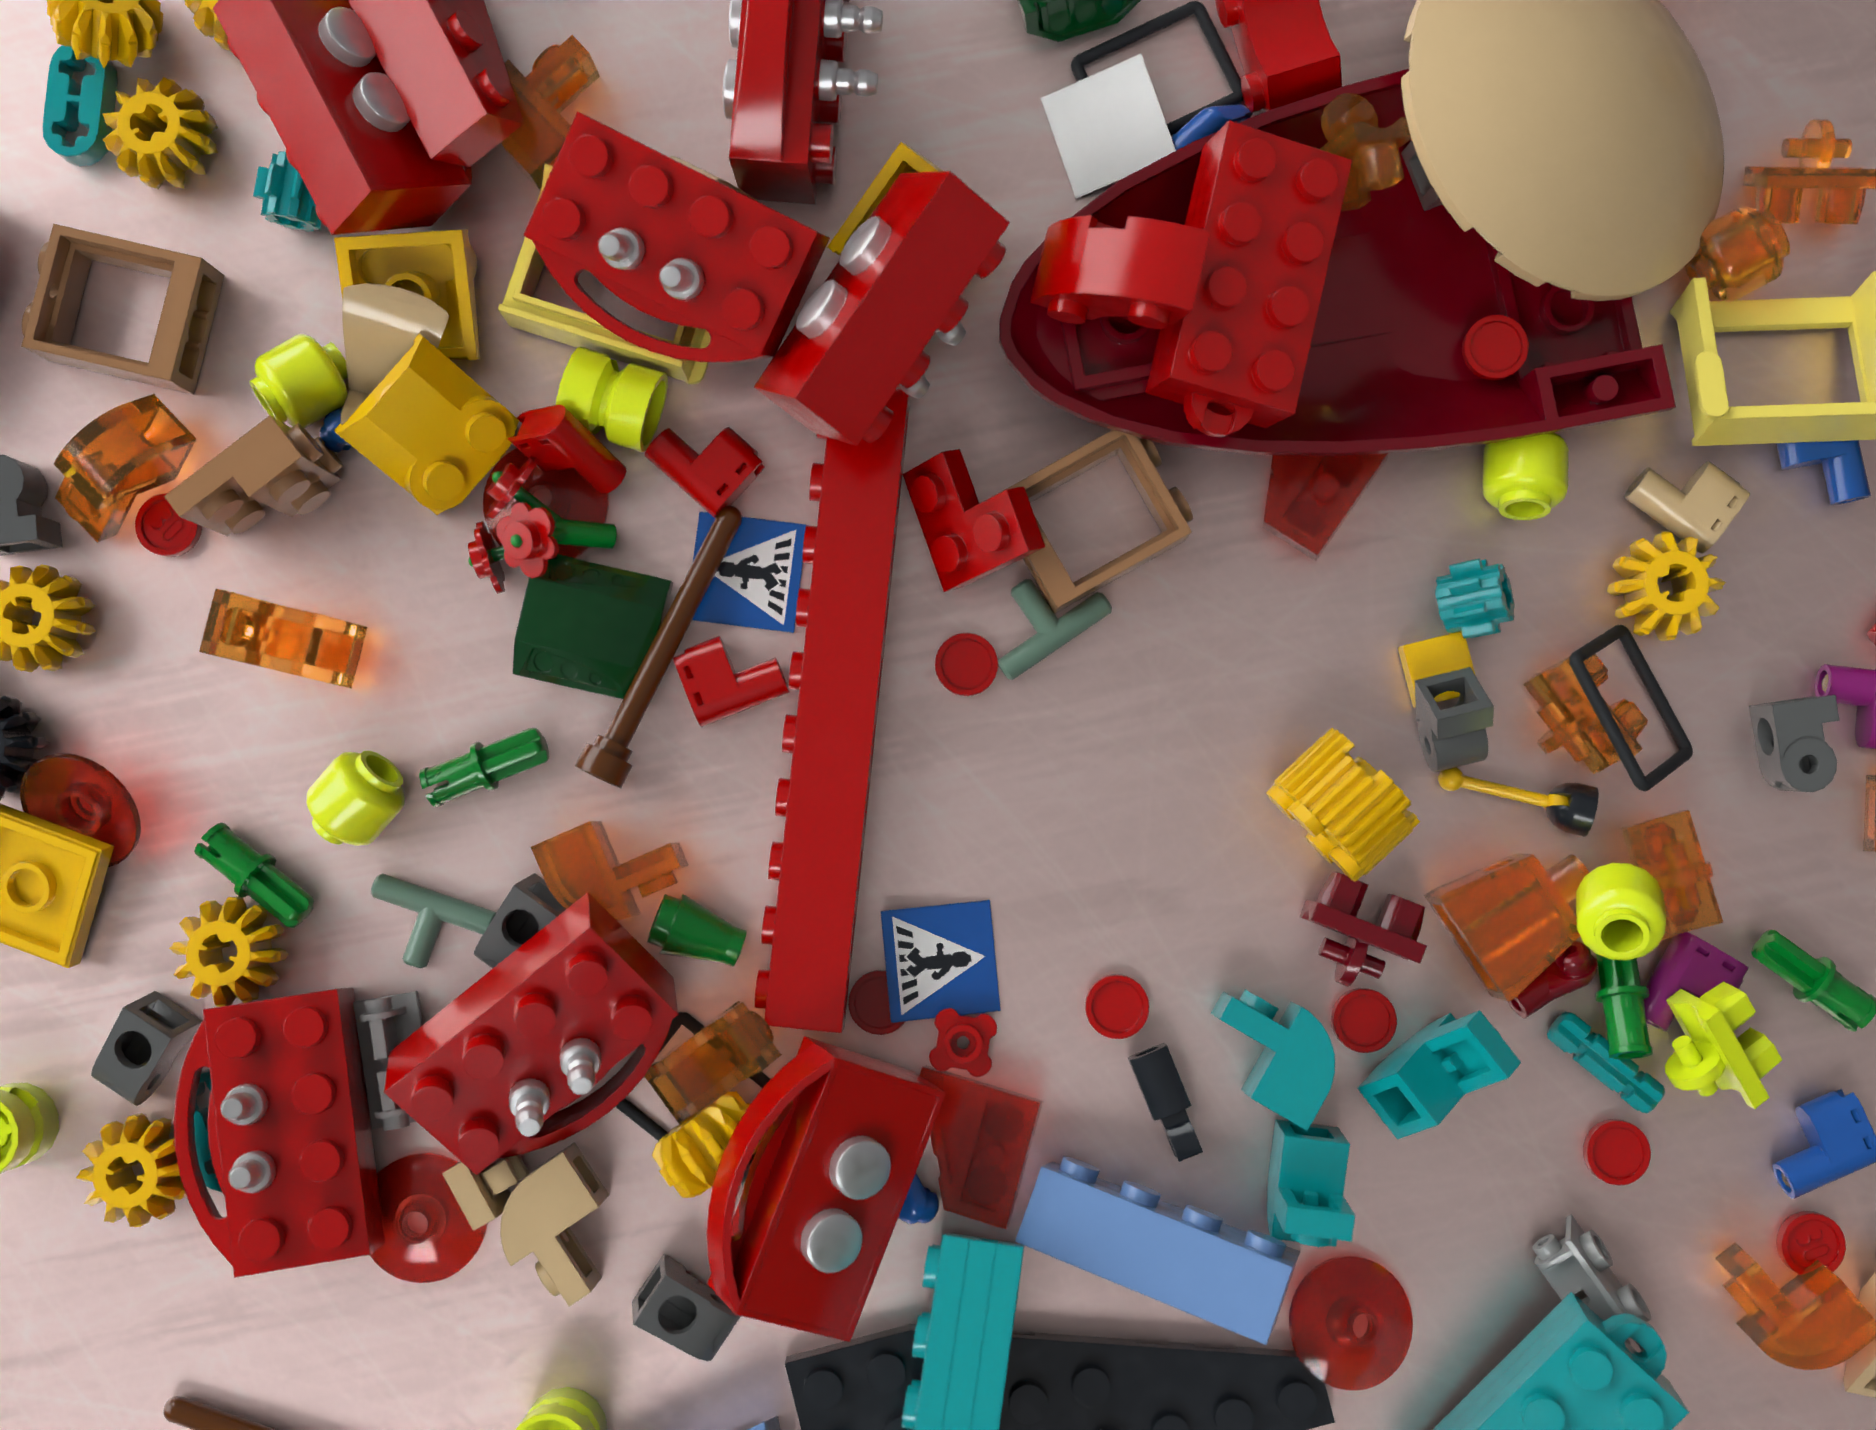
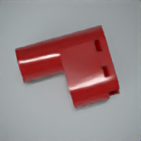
[507,405,627,494]
[645,427,765,518]
[673,636,790,727]

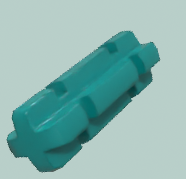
[1547,1012,1665,1114]

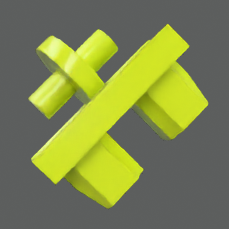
[1665,982,1783,1109]

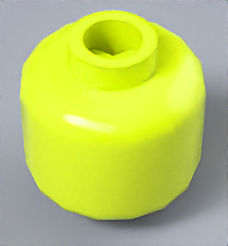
[249,334,348,428]
[1482,433,1569,520]
[306,751,405,846]
[1576,863,1666,961]

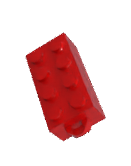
[1145,120,1352,437]

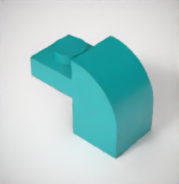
[1211,989,1335,1131]
[1357,1010,1521,1139]
[1267,1119,1355,1247]

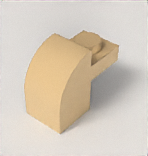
[500,1142,609,1307]

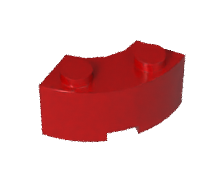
[1215,0,1342,114]
[1030,215,1211,329]

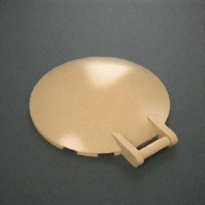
[1401,0,1724,301]

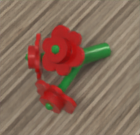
[468,457,617,594]

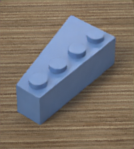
[1015,1156,1300,1345]

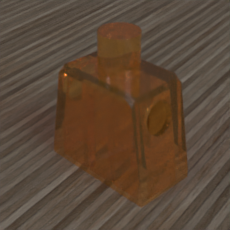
[1424,853,1590,1002]

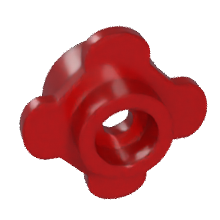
[929,1008,997,1077]

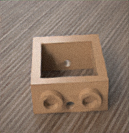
[21,224,225,395]
[994,430,1193,614]

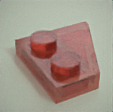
[1263,453,1389,561]
[920,1065,1043,1230]

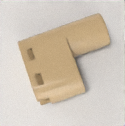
[1624,461,1750,554]

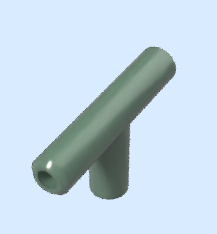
[998,579,1112,680]
[371,873,497,968]

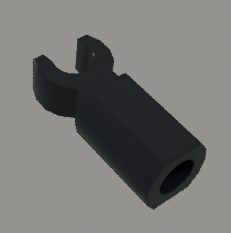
[1128,1043,1203,1162]

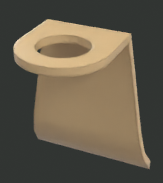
[340,283,449,425]

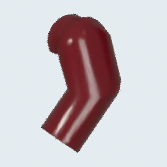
[1505,941,1597,1019]

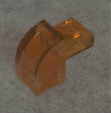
[501,35,600,191]
[54,394,197,543]
[199,588,368,689]
[531,821,689,921]
[644,1001,782,1124]
[1715,1243,1876,1370]

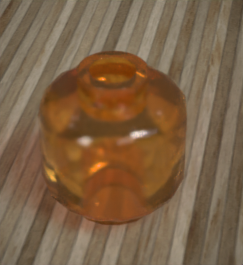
[1684,206,1790,302]

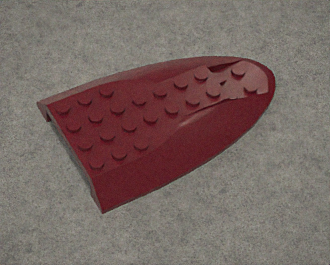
[999,69,1676,456]

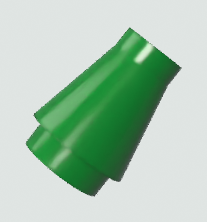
[647,893,747,967]

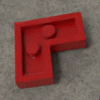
[902,449,1046,592]

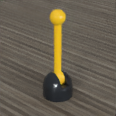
[1438,767,1599,837]

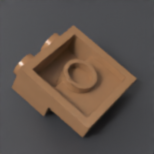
[164,415,343,536]

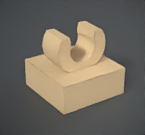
[442,1155,530,1231]

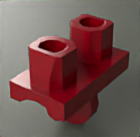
[1299,872,1427,987]

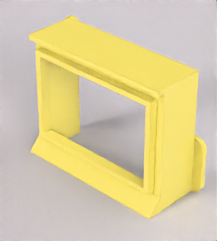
[498,163,711,385]
[1669,271,1876,446]

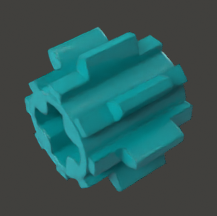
[253,151,321,232]
[1435,558,1515,639]

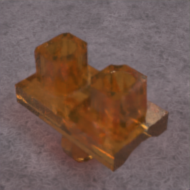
[1320,93,1412,211]
[1743,119,1876,224]
[1523,654,1648,774]
[1621,810,1724,940]

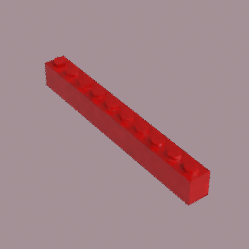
[754,389,910,1034]

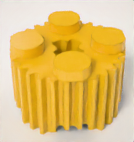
[1266,728,1420,882]

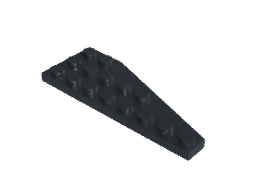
[785,1324,1335,1430]

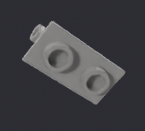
[353,991,423,1131]
[1532,1214,1651,1351]

